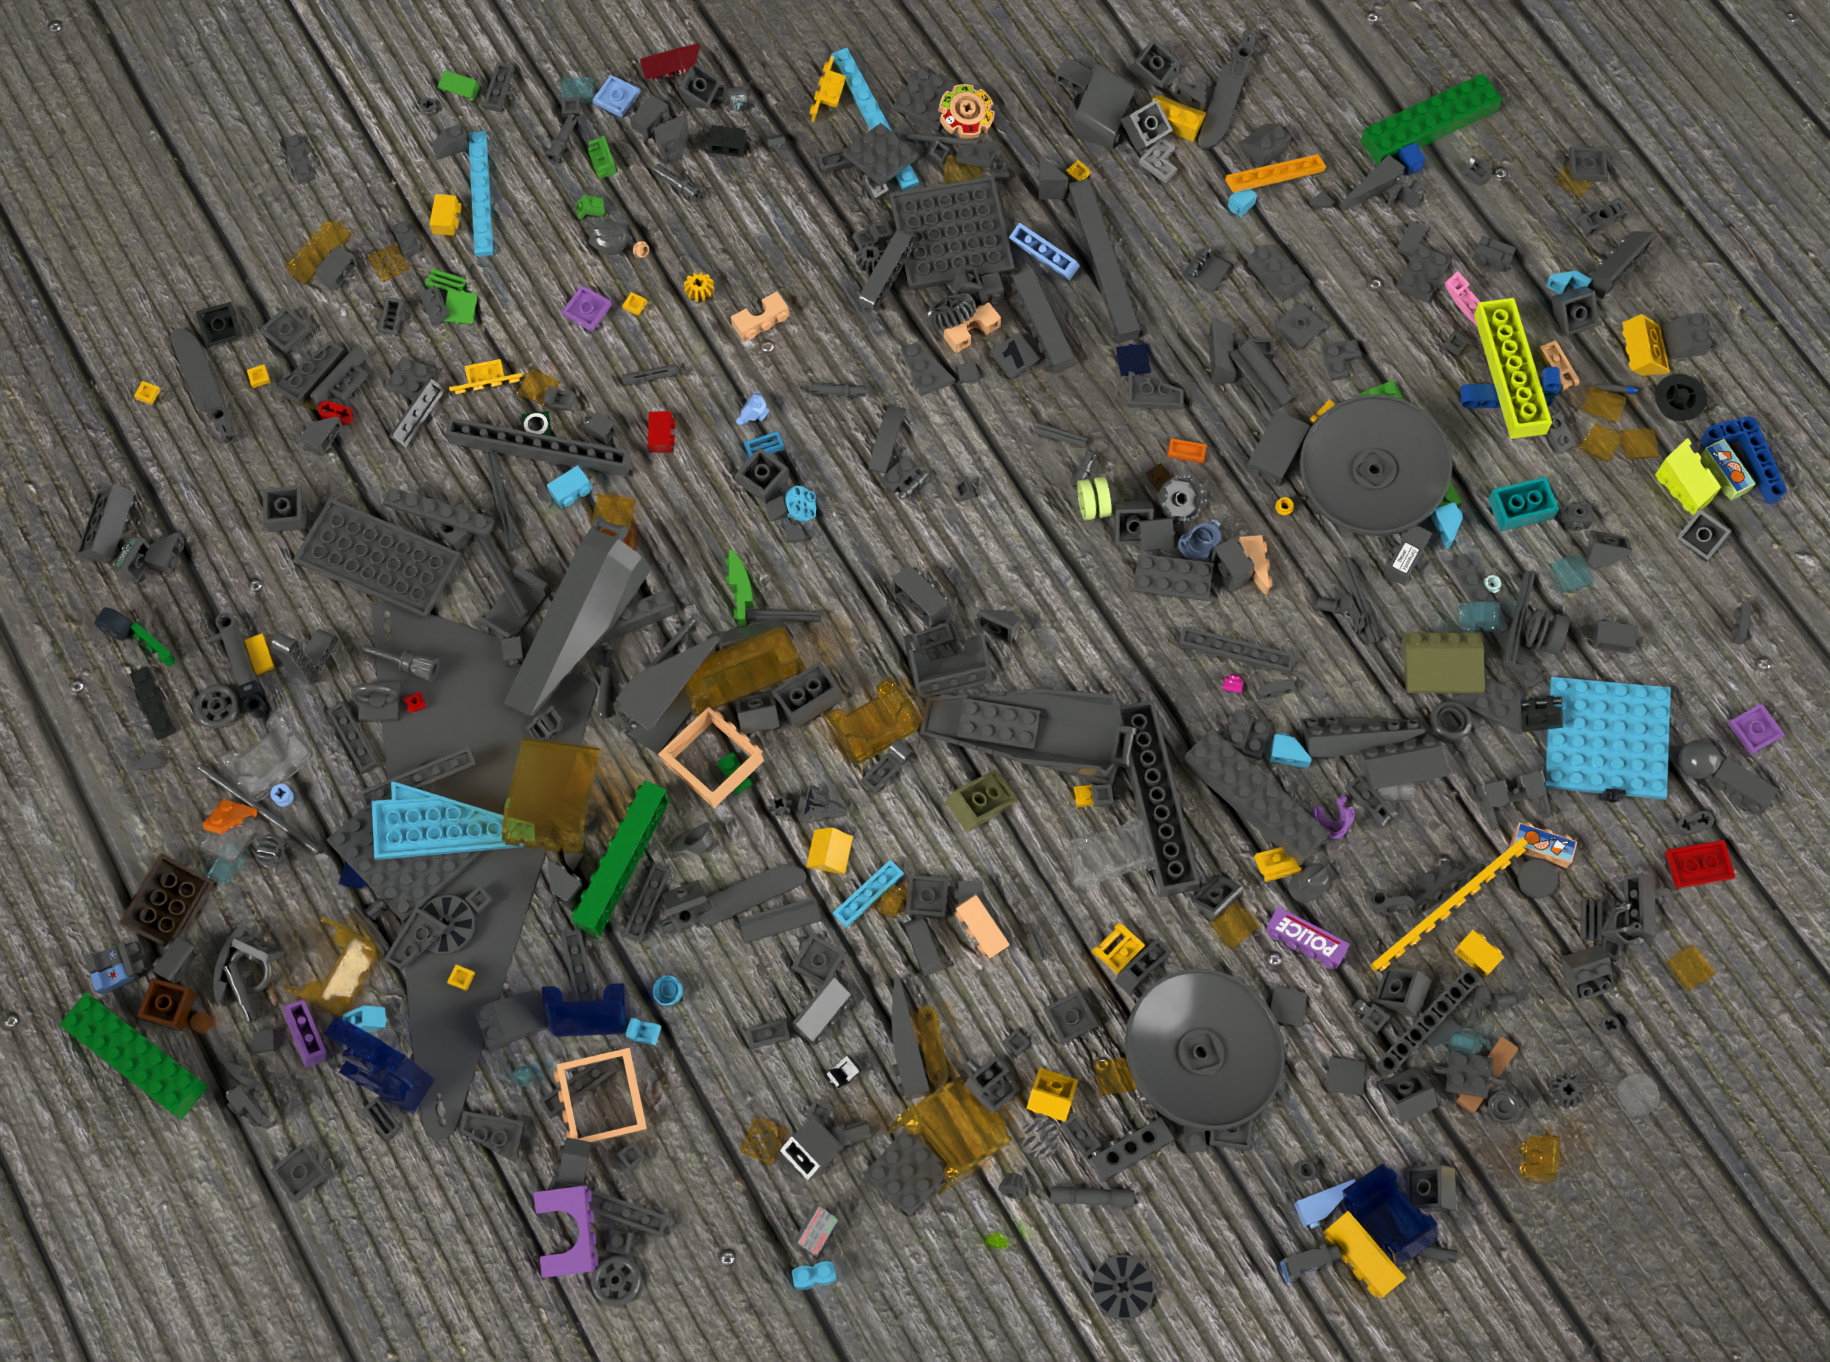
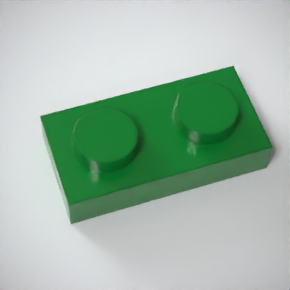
[716,752,753,795]

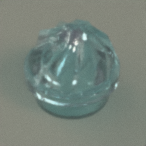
[512,1066,533,1087]

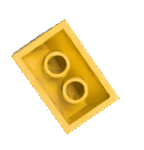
[1152,95,1207,142]
[1622,314,1670,376]

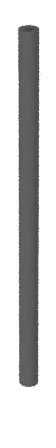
[197,764,322,855]

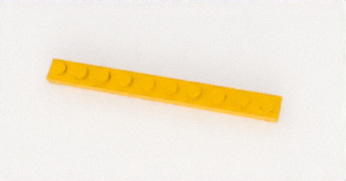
[1370,837,1528,972]

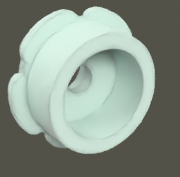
[1483,575,1501,593]

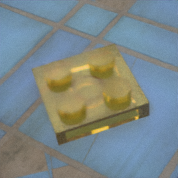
[591,493,635,535]

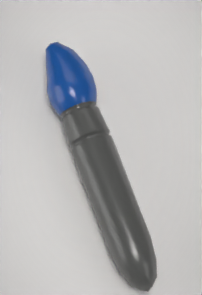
[1593,383,1639,394]

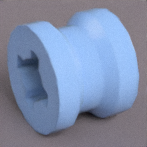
[270,784,294,807]

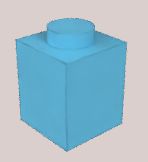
[1228,189,1257,217]

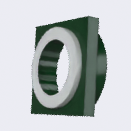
[521,411,551,436]

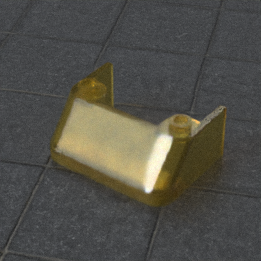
[282,916,379,1016]

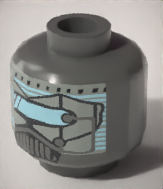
[723,86,750,111]

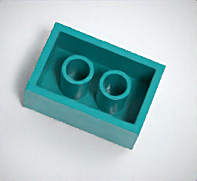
[1488,477,1559,532]

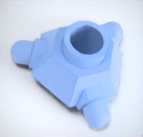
[736,391,770,425]

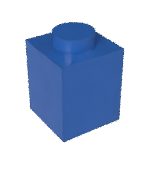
[1397,143,1426,175]

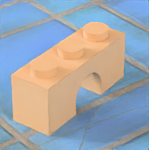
[731,292,789,342]
[944,302,1001,353]

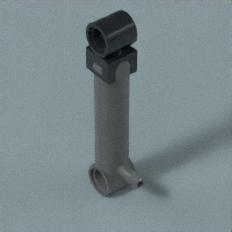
[206,612,268,719]

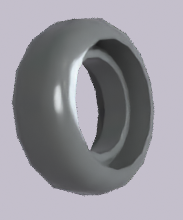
[1429,700,1472,743]

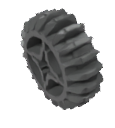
[928,292,976,330]

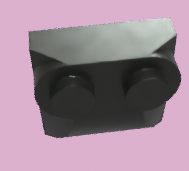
[195,302,242,347]

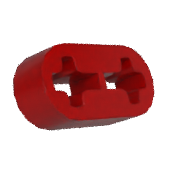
[318,401,353,425]

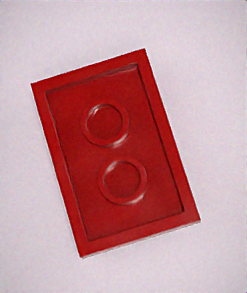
[1665,840,1736,889]

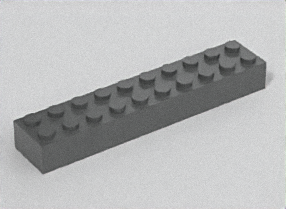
[1120,700,1200,897]

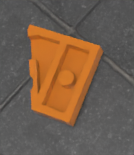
[203,799,257,834]

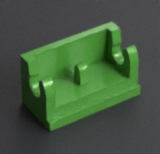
[438,70,481,101]
[588,136,617,179]

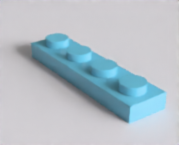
[833,860,904,929]

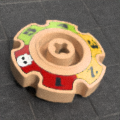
[938,84,995,139]

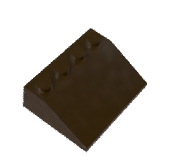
[117,853,215,948]

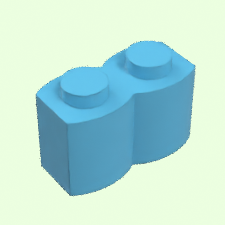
[792,1261,837,1290]

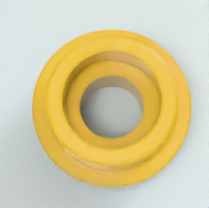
[1275,497,1294,516]

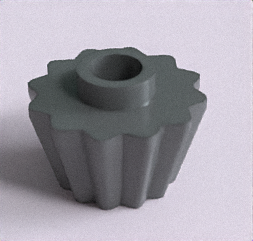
[998,1173,1026,1199]

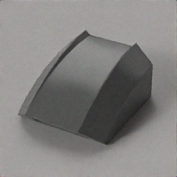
[1130,39,1180,88]

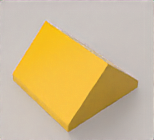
[806,827,853,875]

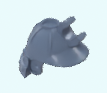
[1178,519,1222,562]

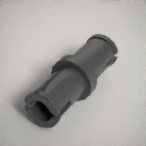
[1071,452,1097,489]

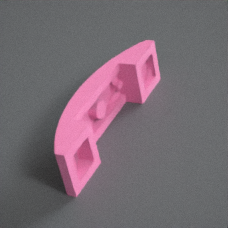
[1445,271,1480,326]

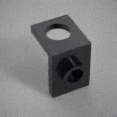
[1599,788,1626,803]

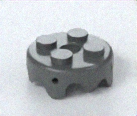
[1159,475,1208,522]

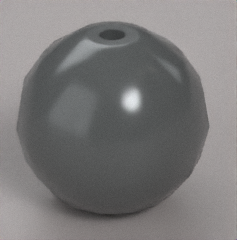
[1679,740,1721,780]

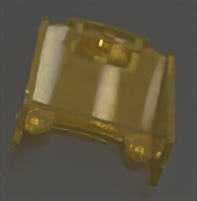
[887,1077,1012,1196]

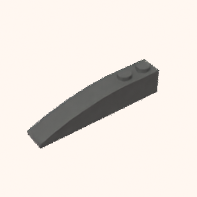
[892,974,930,1101]

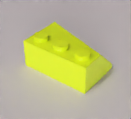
[1655,438,1721,515]

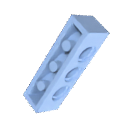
[1009,223,1080,281]

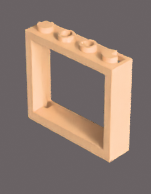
[658,707,764,808]
[554,1048,647,1143]

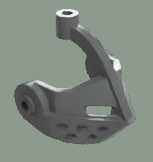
[1600,902,1645,945]

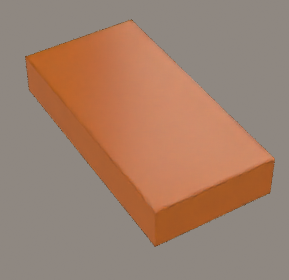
[1167,438,1207,464]

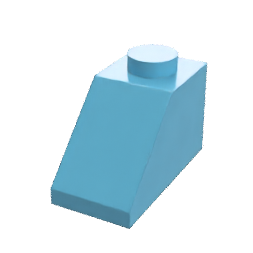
[1431,502,1463,549]
[1270,733,1311,768]
[342,1006,387,1035]

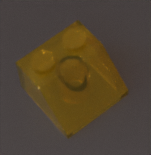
[1520,1136,1560,1185]

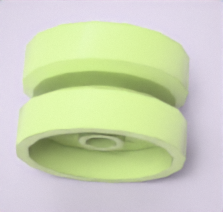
[1077,476,1112,521]

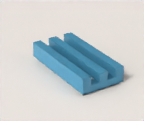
[744,431,785,458]

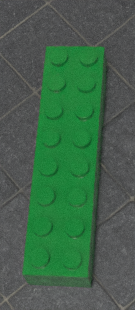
[1361,73,1502,165]
[571,780,670,939]
[58,992,209,1120]

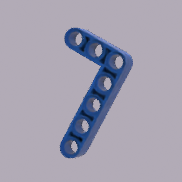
[1460,367,1561,408]
[1701,416,1787,504]

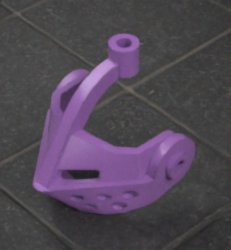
[1312,795,1354,840]

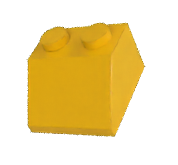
[1026,1067,1078,1122]

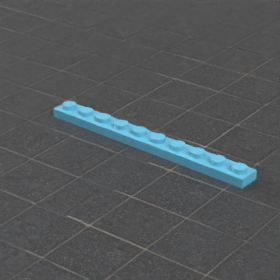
[831,48,919,191]

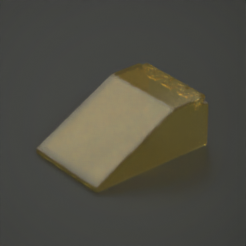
[502,738,600,854]

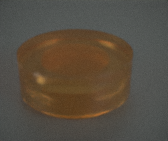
[191,1012,213,1033]

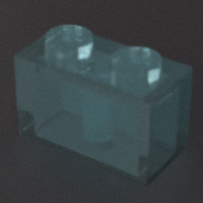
[1459,602,1501,632]

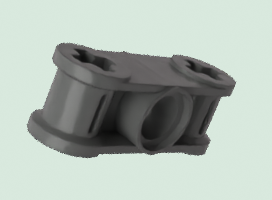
[1576,198,1630,237]

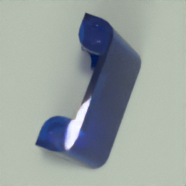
[542,983,630,1037]

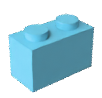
[547,465,592,509]

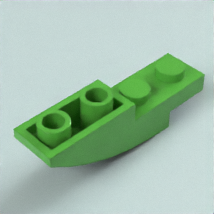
[725,550,754,626]

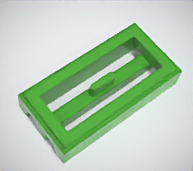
[425,268,466,293]

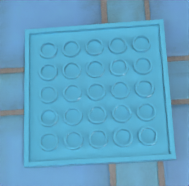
[1545,677,1671,800]

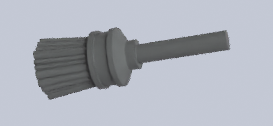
[363,645,440,682]

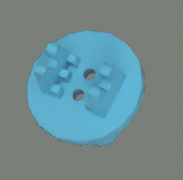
[785,486,816,522]

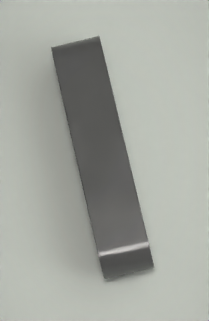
[858,229,916,311]

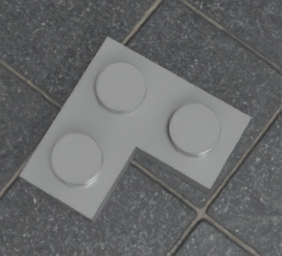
[1138,138,1177,184]

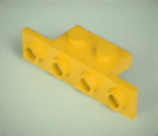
[809,56,846,123]
[449,359,524,394]

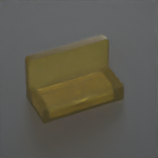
[1582,386,1626,422]

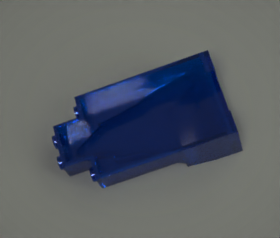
[323,1016,435,1115]

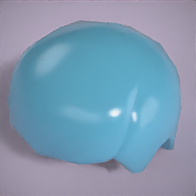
[653,975,683,1006]

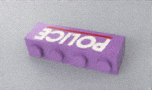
[1264,906,1350,969]

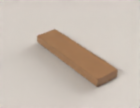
[1456,1036,1519,1114]

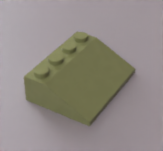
[1401,632,1485,694]

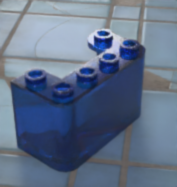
[1342,1163,1438,1268]

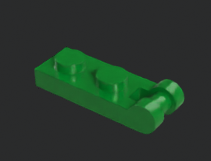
[130,622,175,667]

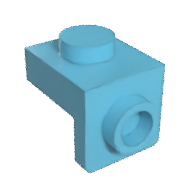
[626,1018,662,1046]

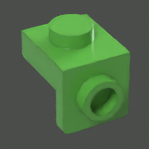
[575,195,605,219]

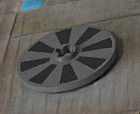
[422,895,475,955]
[1091,1255,1155,1320]

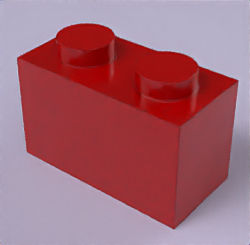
[648,411,676,453]

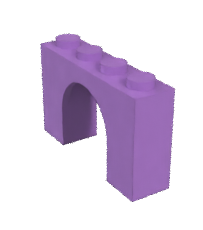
[534,1185,598,1278]

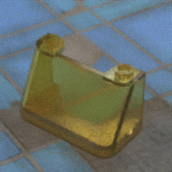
[825,677,919,764]

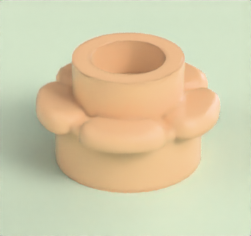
[633,241,649,258]

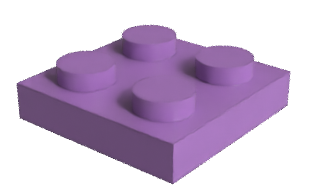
[561,285,612,332]
[1728,703,1785,755]

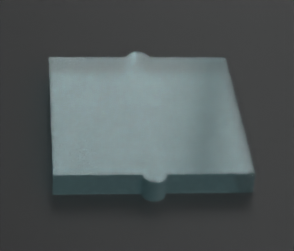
[561,77,595,104]
[1550,555,1593,593]

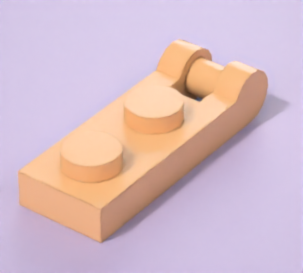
[1538,340,1580,391]

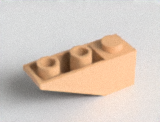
[1238,535,1272,595]

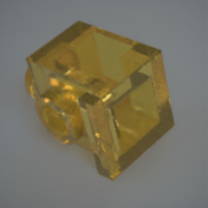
[877,886,905,919]

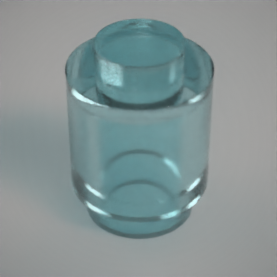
[1450,1031,1482,1055]

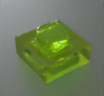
[985,1232,1008,1251]

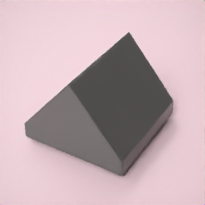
[954,476,976,502]

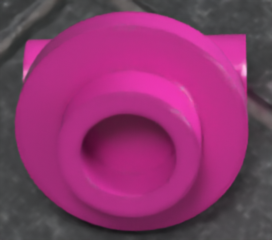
[1222,673,1244,694]

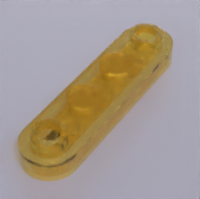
[917,1006,949,1087]

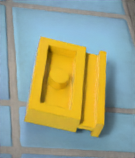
[1254,847,1302,882]

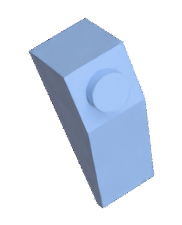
[1294,1179,1356,1229]

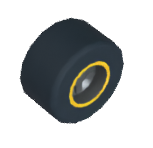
[94,607,133,640]

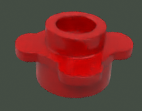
[404,692,426,713]

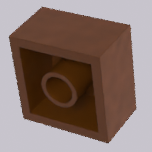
[137,978,197,1032]

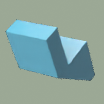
[1545,271,1592,294]

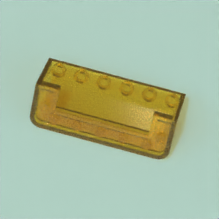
[683,627,800,717]

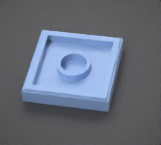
[592,75,641,118]

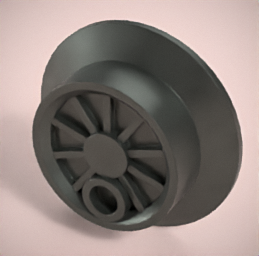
[1655,374,1707,421]

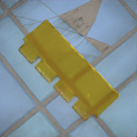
[285,220,351,285]

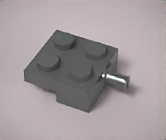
[964,1056,1021,1115]

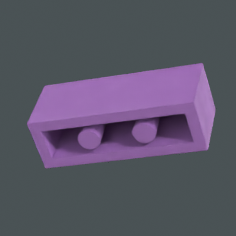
[284,999,326,1068]

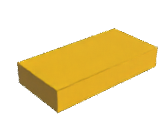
[244,634,275,675]

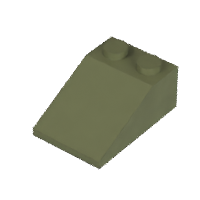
[945,769,1018,833]

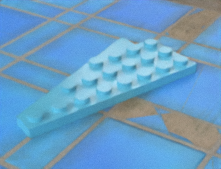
[372,782,536,860]

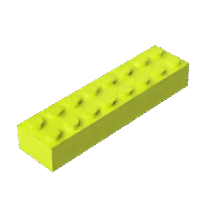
[1474,298,1552,439]

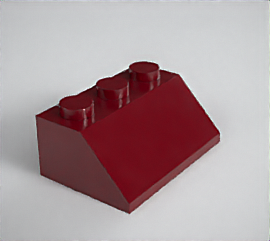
[640,43,700,81]

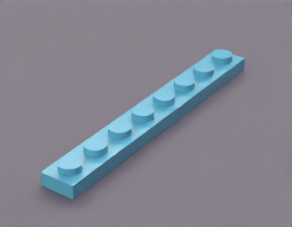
[468,131,494,257]

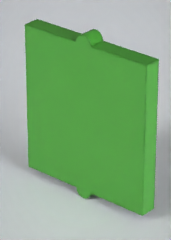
[444,290,478,325]

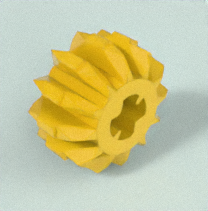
[684,271,714,302]

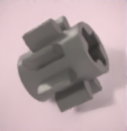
[768,793,792,818]

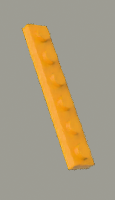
[1225,154,1326,193]

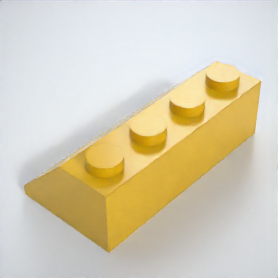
[1323,1211,1406,1299]

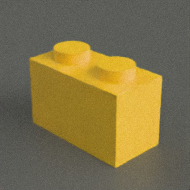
[429,194,461,236]
[1454,930,1504,979]

